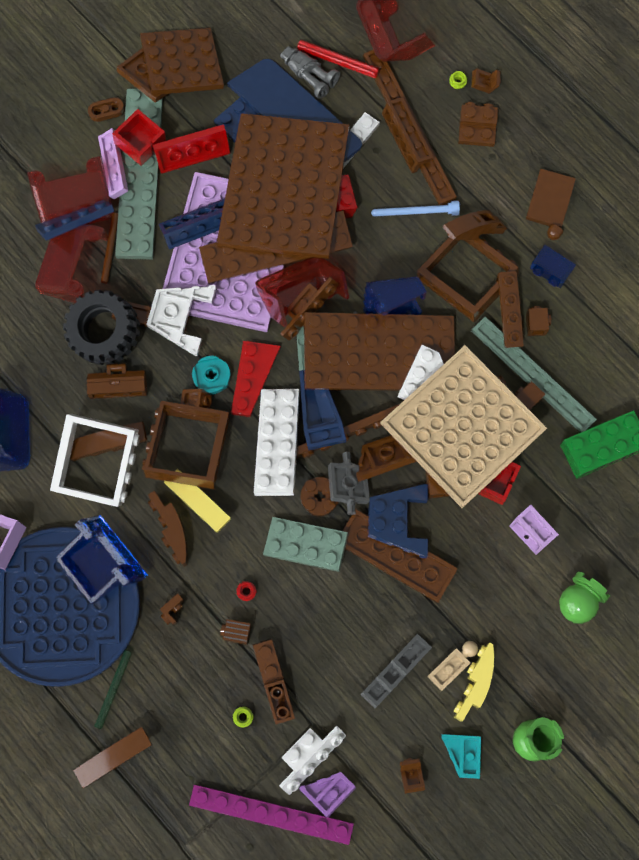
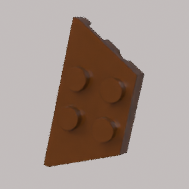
[356,435,417,482]

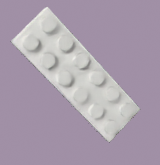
[254,389,300,496]

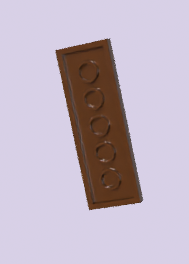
[343,509,458,603]

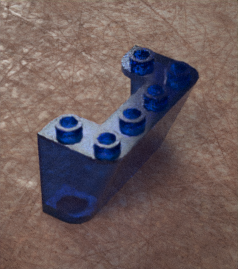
[363,276,427,316]

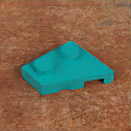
[442,734,481,779]

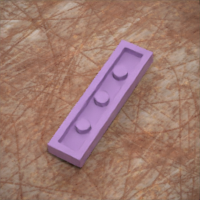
[98,128,128,199]

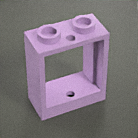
[510,505,559,555]
[0,515,26,570]

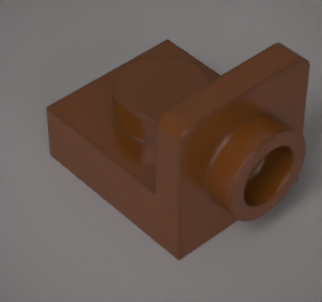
[180,389,212,409]
[160,593,184,626]

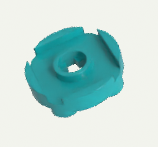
[192,356,231,394]

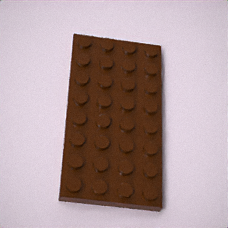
[304,312,455,391]

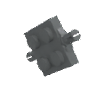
[328,452,370,515]

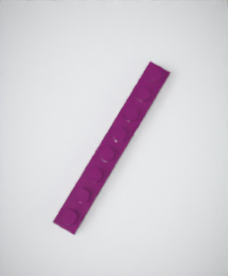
[189,785,354,845]

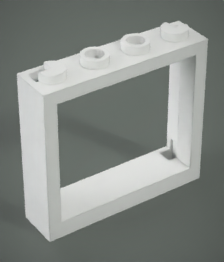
[50,414,140,507]

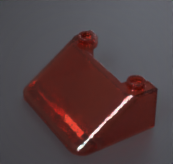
[27,156,114,225]
[35,225,108,303]

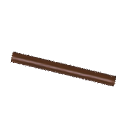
[101,213,118,284]

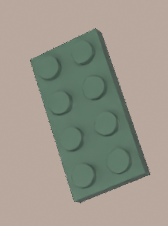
[263,517,348,572]

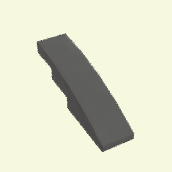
[360,634,432,708]

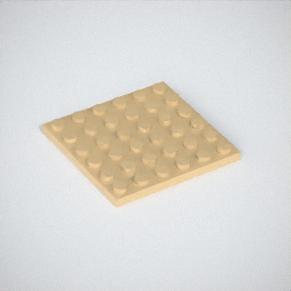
[380,345,547,508]

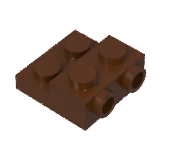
[458,102,498,147]

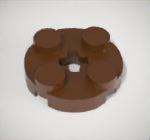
[301,477,338,516]

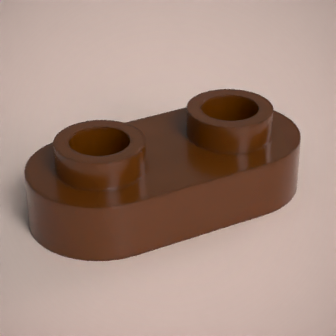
[88,98,124,122]

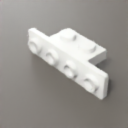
[280,726,346,795]

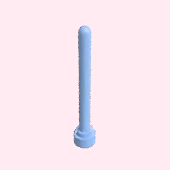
[371,201,460,216]

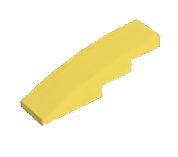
[164,469,231,533]

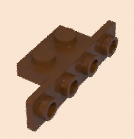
[498,271,524,348]
[280,277,339,341]

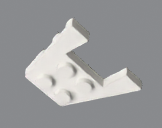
[147,285,216,356]

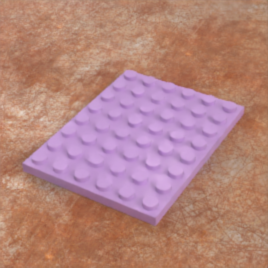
[163,172,284,332]

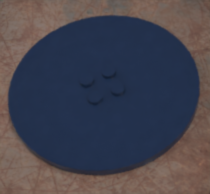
[0,527,140,687]

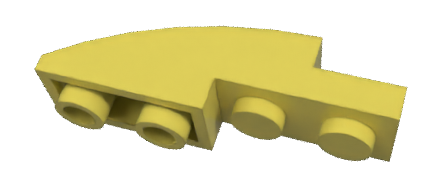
[454,643,494,722]

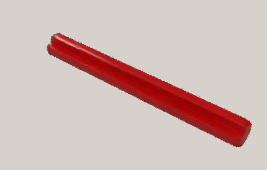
[297,40,379,78]

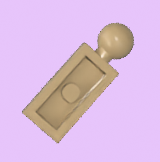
[427,641,478,691]

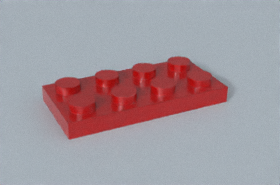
[153,124,230,174]

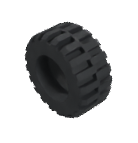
[63,289,140,365]

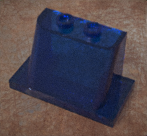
[56,515,148,604]

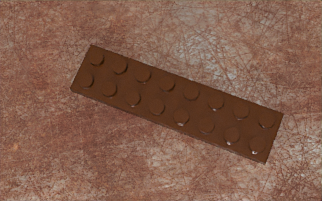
[199,211,353,284]

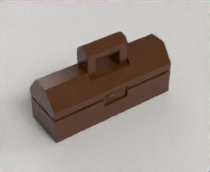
[87,363,147,399]

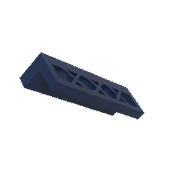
[159,198,225,250]

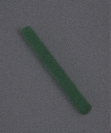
[94,650,132,729]

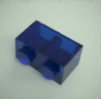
[530,245,576,289]

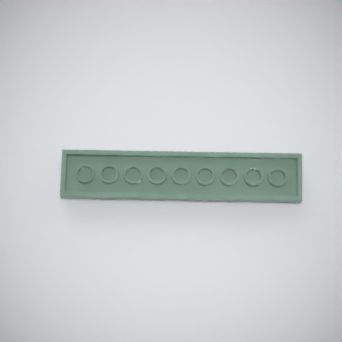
[115,89,163,259]

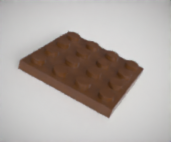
[140,28,224,94]

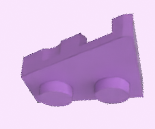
[299,772,356,818]

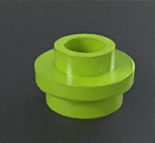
[449,71,467,89]
[233,707,253,727]

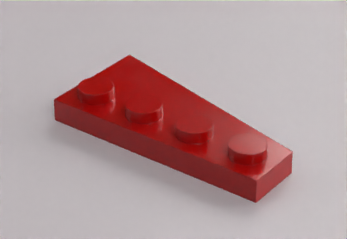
[231,341,281,417]

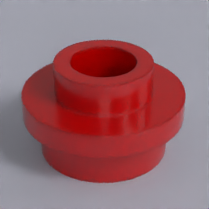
[236,581,256,601]

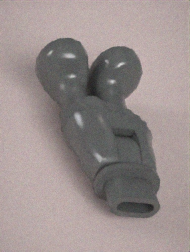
[280,46,340,99]

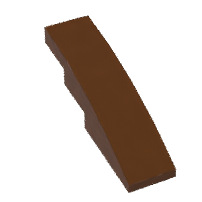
[70,422,147,461]
[73,727,153,788]

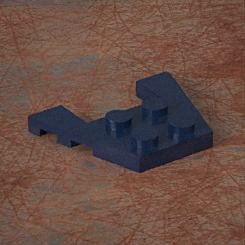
[368,484,428,558]

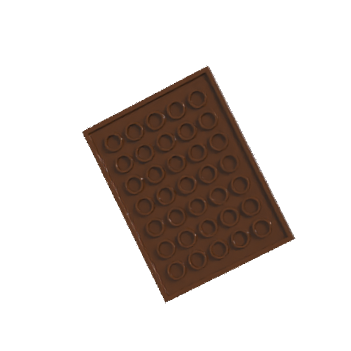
[217,113,349,259]

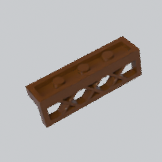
[382,97,434,173]

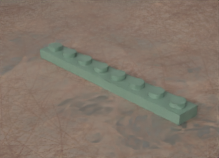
[471,317,597,433]

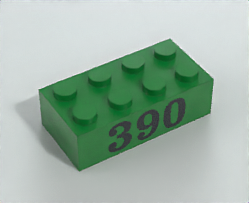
[560,411,639,479]

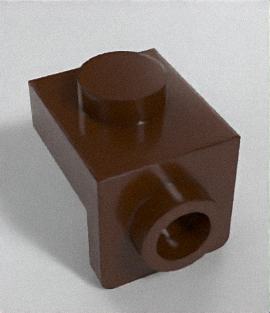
[471,68,501,94]
[400,758,425,794]

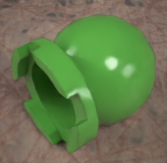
[559,572,610,624]
[513,717,564,761]

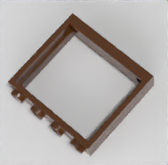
[417,238,519,322]
[142,401,229,489]

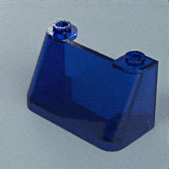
[0,388,30,471]

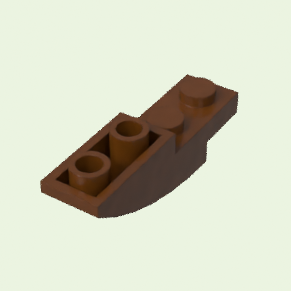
[443,210,507,240]
[148,491,188,567]
[253,639,295,724]

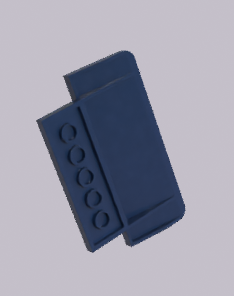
[214,59,362,163]

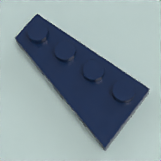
[35,200,114,241]

